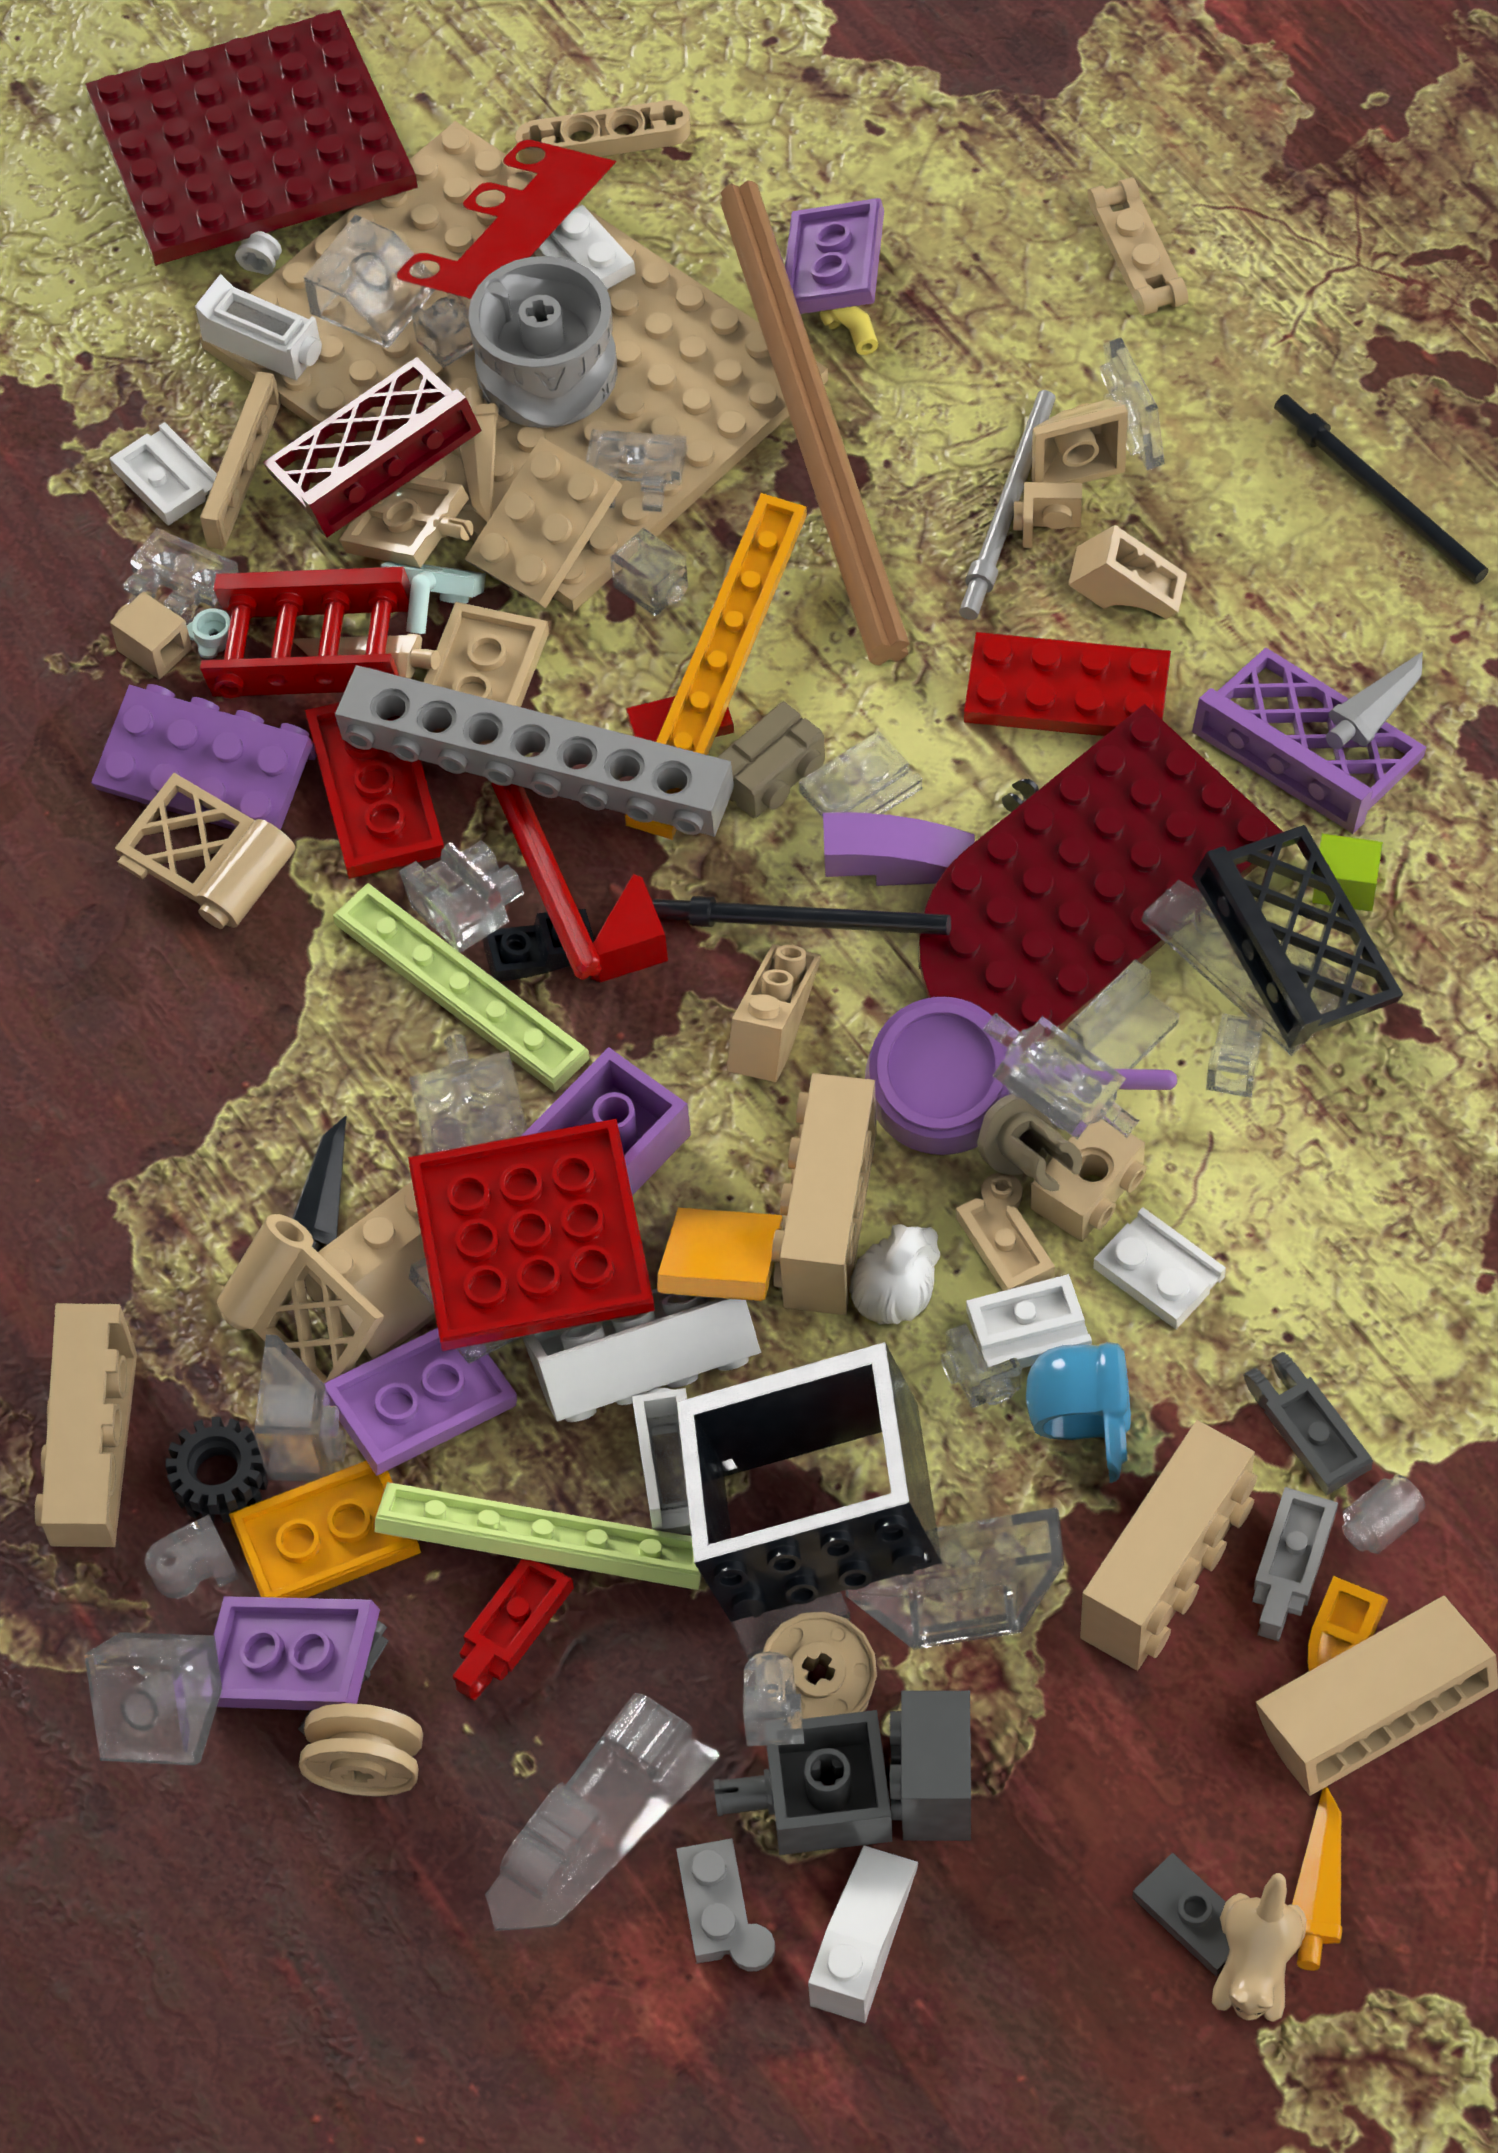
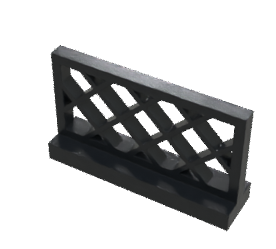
[1192,825,1403,1048]

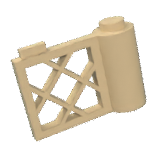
[115,773,295,929]
[217,1214,385,1400]

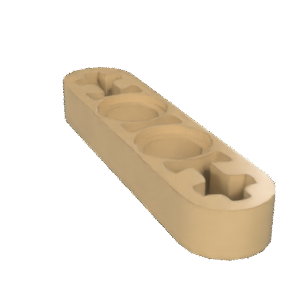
[515,100,691,164]

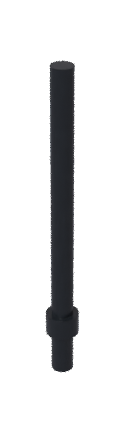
[1274,394,1489,584]
[653,896,951,935]

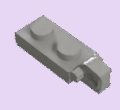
[1253,1487,1338,1641]

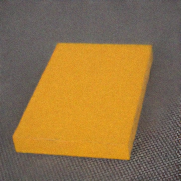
[657,1207,782,1301]
[229,1461,421,1598]

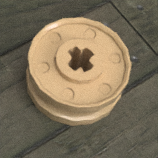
[758,1612,877,1722]
[299,1703,423,1796]

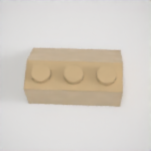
[304,1181,436,1361]

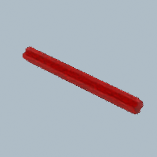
[491,782,602,980]

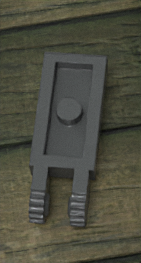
[1243,1352,1373,1496]

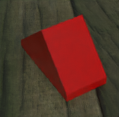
[591,874,668,983]

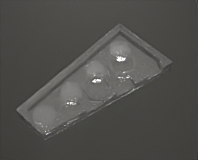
[1141,880,1364,1056]

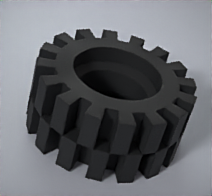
[165,1417,268,1524]

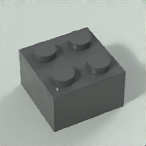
[890,1691,971,1841]

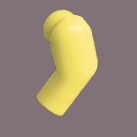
[820,306,878,355]

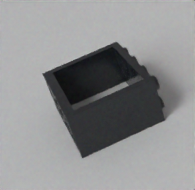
[677,1342,942,1622]

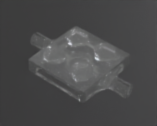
[982,1013,1140,1140]
[409,1034,528,1154]

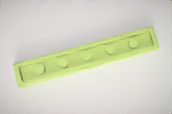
[333,883,590,1092]
[374,1482,702,1590]

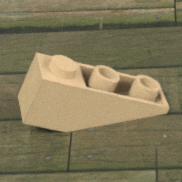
[726,944,821,1082]

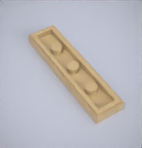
[200,371,281,550]

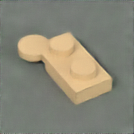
[956,1172,1055,1291]

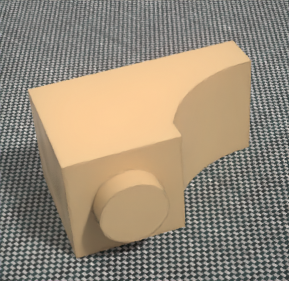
[1068,525,1187,619]

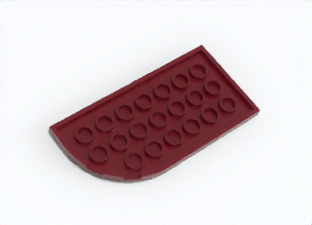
[918,704,1283,1066]

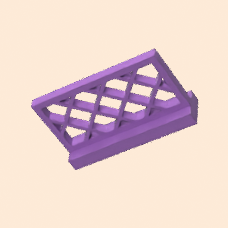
[1192,647,1426,834]

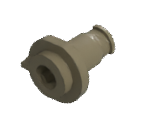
[977,1087,1082,1191]

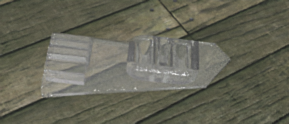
[485,1693,720,1931]

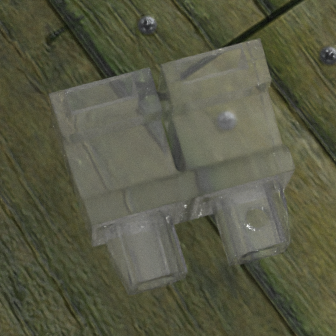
[399,840,524,953]

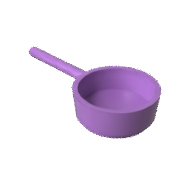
[865,997,1178,1155]

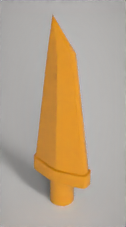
[1292,1787,1342,1971]

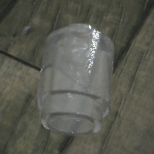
[1342,1474,1425,1554]

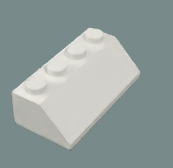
[523,1289,761,1422]

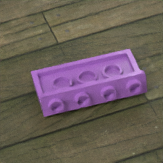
[91,684,316,830]

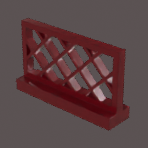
[263,357,482,538]

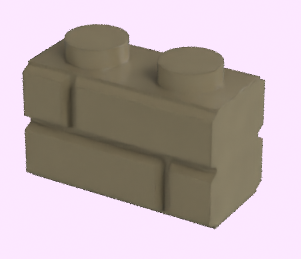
[717,701,825,819]

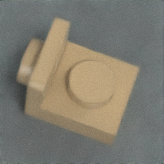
[1013,482,1082,548]

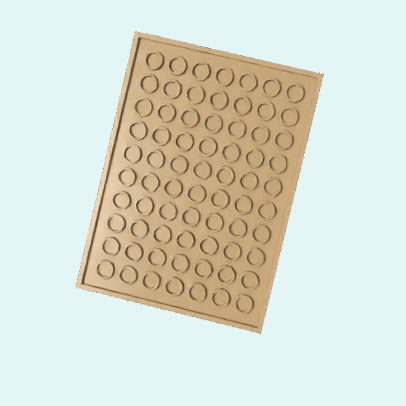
[200,121,828,612]

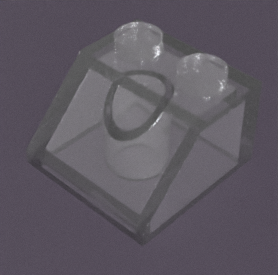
[304,214,435,349]
[254,1335,346,1481]
[84,1632,222,1765]

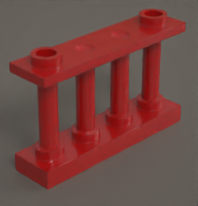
[200,566,411,698]

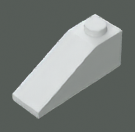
[808,1846,918,2023]

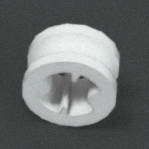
[235,231,282,275]

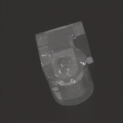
[1206,1013,1265,1098]
[145,1515,239,1599]
[743,1651,804,1746]

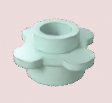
[187,608,230,659]

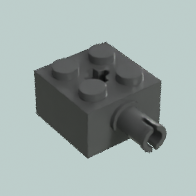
[713,1710,892,1855]

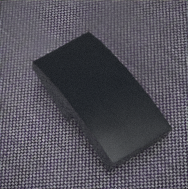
[482,909,595,982]

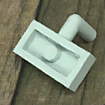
[381,561,486,634]

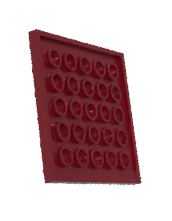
[85,10,418,266]

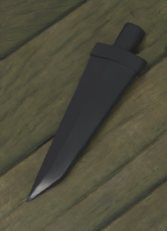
[292,1115,347,1252]

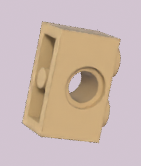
[1031,1110,1147,1242]

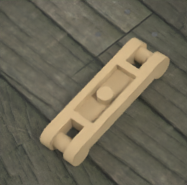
[1088,177,1188,316]

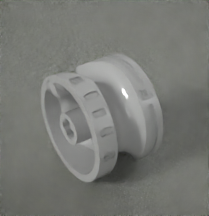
[469,256,618,428]

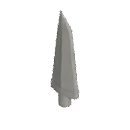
[1326,651,1423,749]

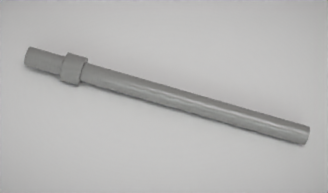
[959,390,1056,620]

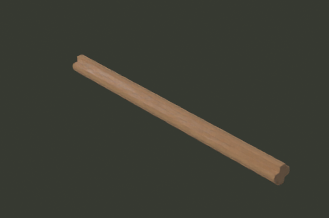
[720,180,910,665]

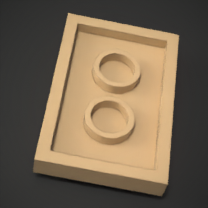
[465,437,622,608]
[424,602,549,745]

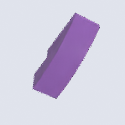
[823,812,975,886]

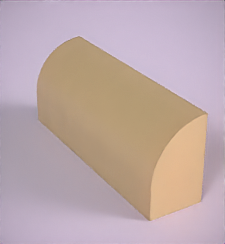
[1256,1596,1498,1796]

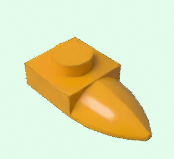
[1308,1576,1388,1671]

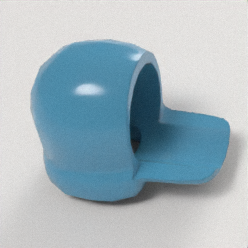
[1026,1342,1131,1483]

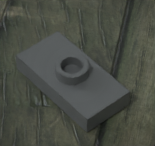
[1132,1853,1230,1976]

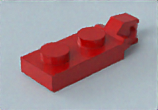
[452,1559,574,1701]

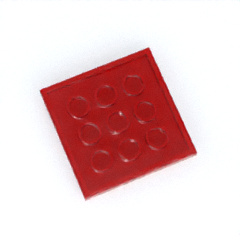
[408,1118,655,1351]

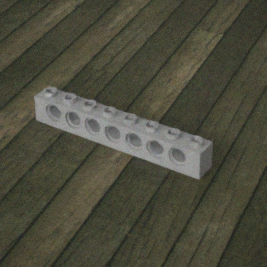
[335,665,734,837]

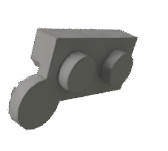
[676,1838,775,1971]

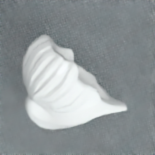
[849,1224,940,1325]

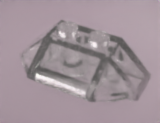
[846,1507,1064,1650]

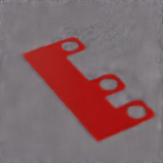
[397,140,617,299]

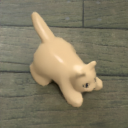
[1212,1873,1307,2022]

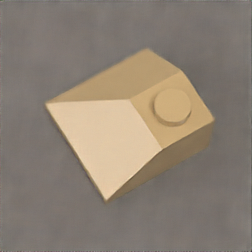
[1032,399,1128,483]

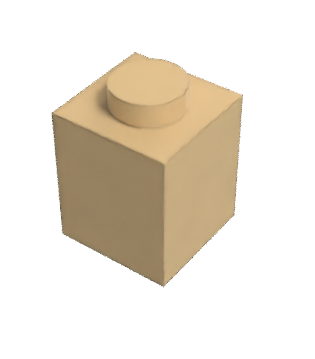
[110,591,192,680]

